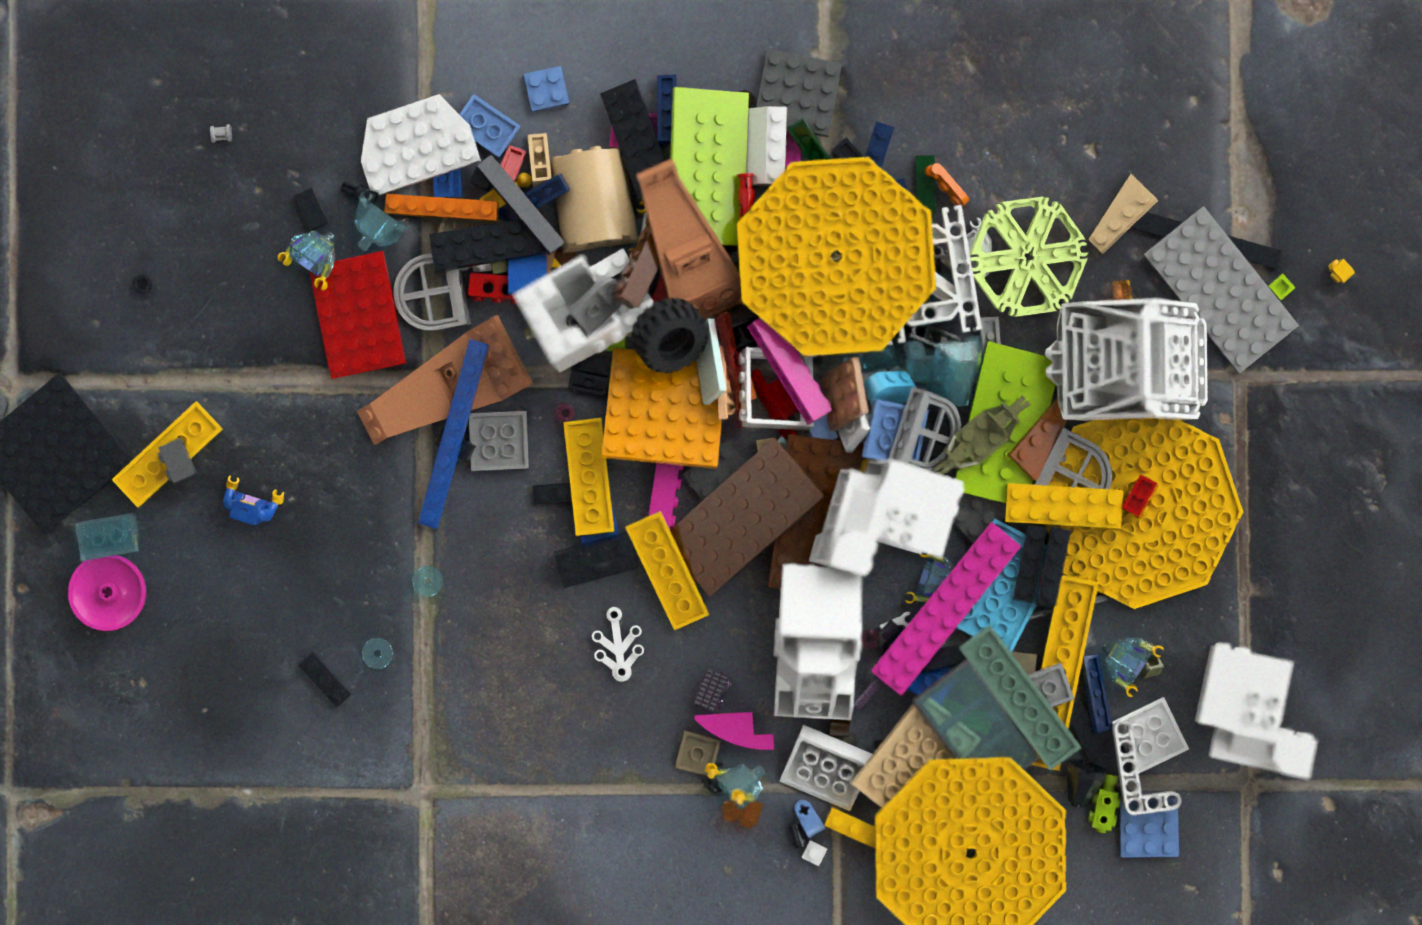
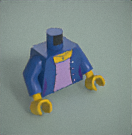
[223,476,284,525]

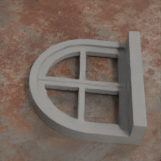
[394,253,471,331]
[888,387,961,472]
[1033,428,1112,489]

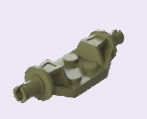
[933,395,1030,476]

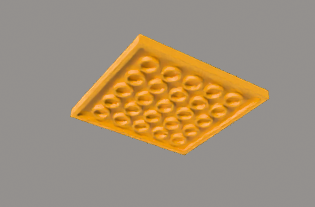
[602,348,722,469]

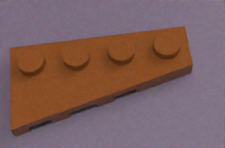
[1008,399,1067,481]

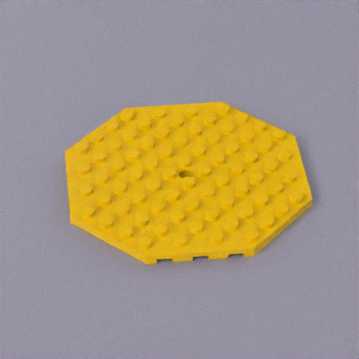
[737,157,936,356]
[1045,418,1243,609]
[875,757,1066,925]

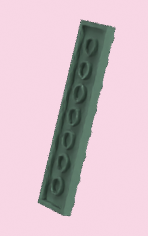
[959,624,1081,770]

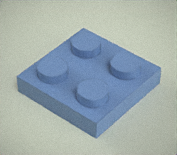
[524,66,569,112]

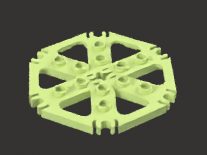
[969,197,1088,317]

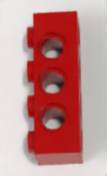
[468,273,520,305]

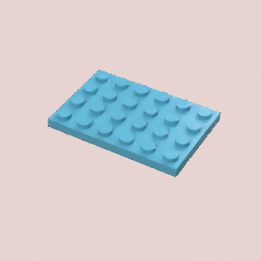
[956,518,1046,652]

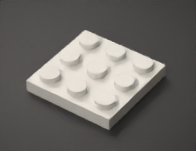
[1112,697,1189,774]

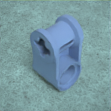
[794,800,826,838]

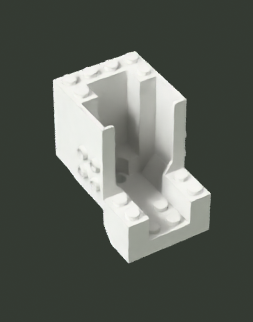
[514,249,654,372]
[809,459,963,575]
[774,564,862,720]
[1195,643,1317,779]

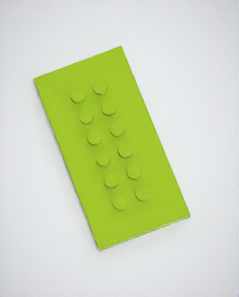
[670,87,749,246]
[954,341,1055,504]

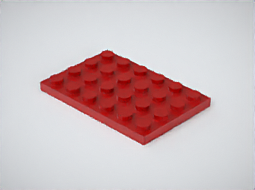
[309,251,407,379]

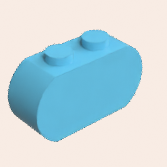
[863,371,917,407]

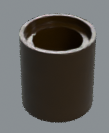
[829,719,850,737]

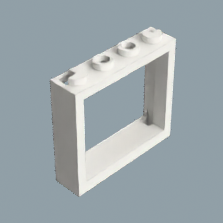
[738,347,814,430]

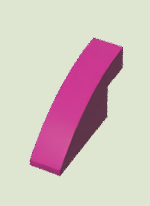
[695,712,774,750]

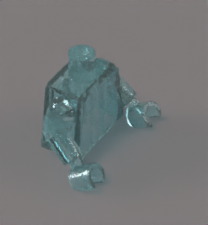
[355,191,411,251]

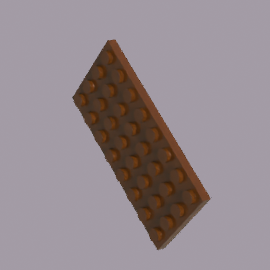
[767,434,864,589]
[670,438,825,597]

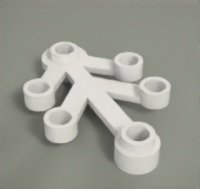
[592,607,644,682]

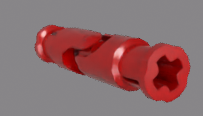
[737,173,755,221]

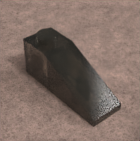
[898,324,962,356]

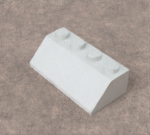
[746,106,787,186]

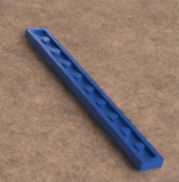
[418,339,489,529]

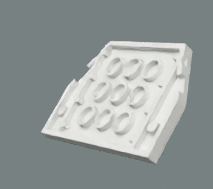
[361,94,481,196]

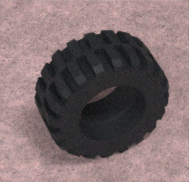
[631,298,708,373]

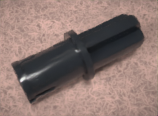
[340,182,379,204]

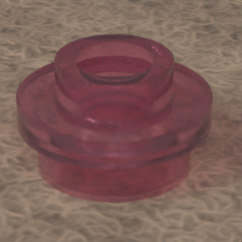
[556,403,575,422]
[861,629,880,649]

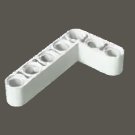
[1112,720,1181,815]

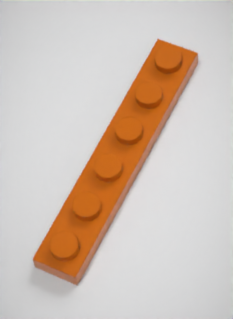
[384,194,499,221]

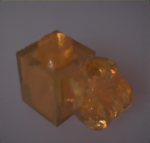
[722,800,764,828]

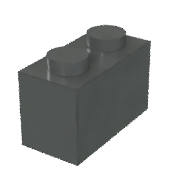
[157,438,197,483]

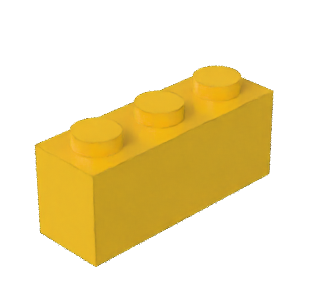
[824,806,875,848]

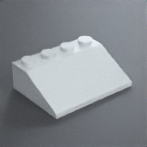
[780,725,873,811]

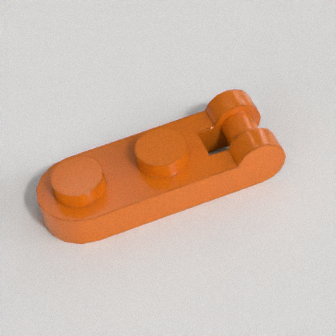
[925,163,969,207]

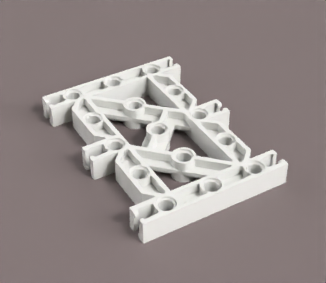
[809,205,982,358]

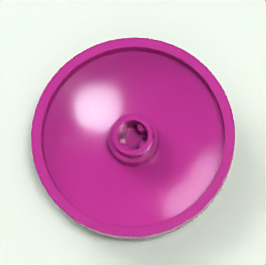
[68,554,146,631]

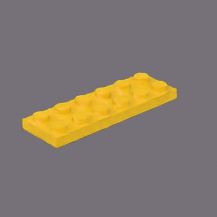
[112,401,223,508]
[563,418,615,537]
[1005,483,1123,529]
[625,511,709,631]

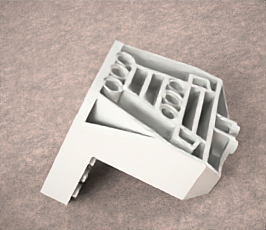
[1045,299,1207,421]

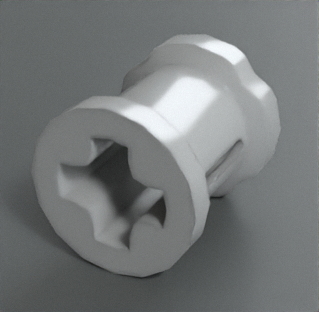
[210,124,232,143]

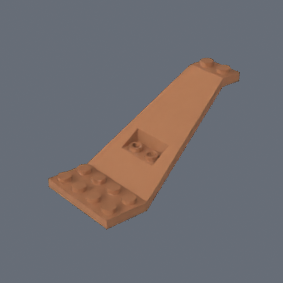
[637,159,744,330]
[357,315,533,445]

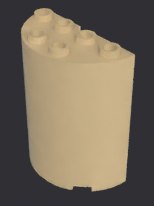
[550,146,638,253]

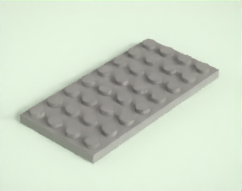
[1143,206,1299,374]

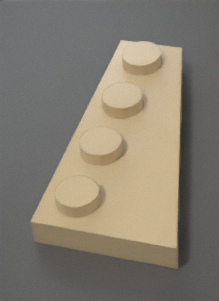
[1088,174,1158,254]

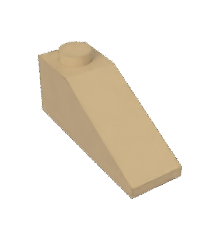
[528,133,551,188]

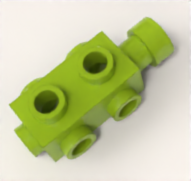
[1088,774,1121,833]

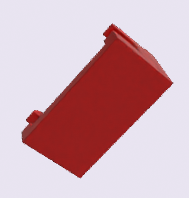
[1122,474,1158,519]

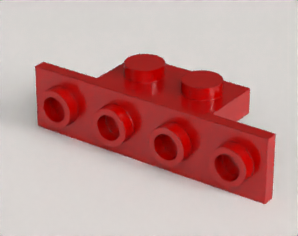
[751,368,799,441]

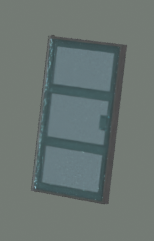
[912,659,1039,770]

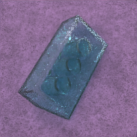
[927,342,977,406]

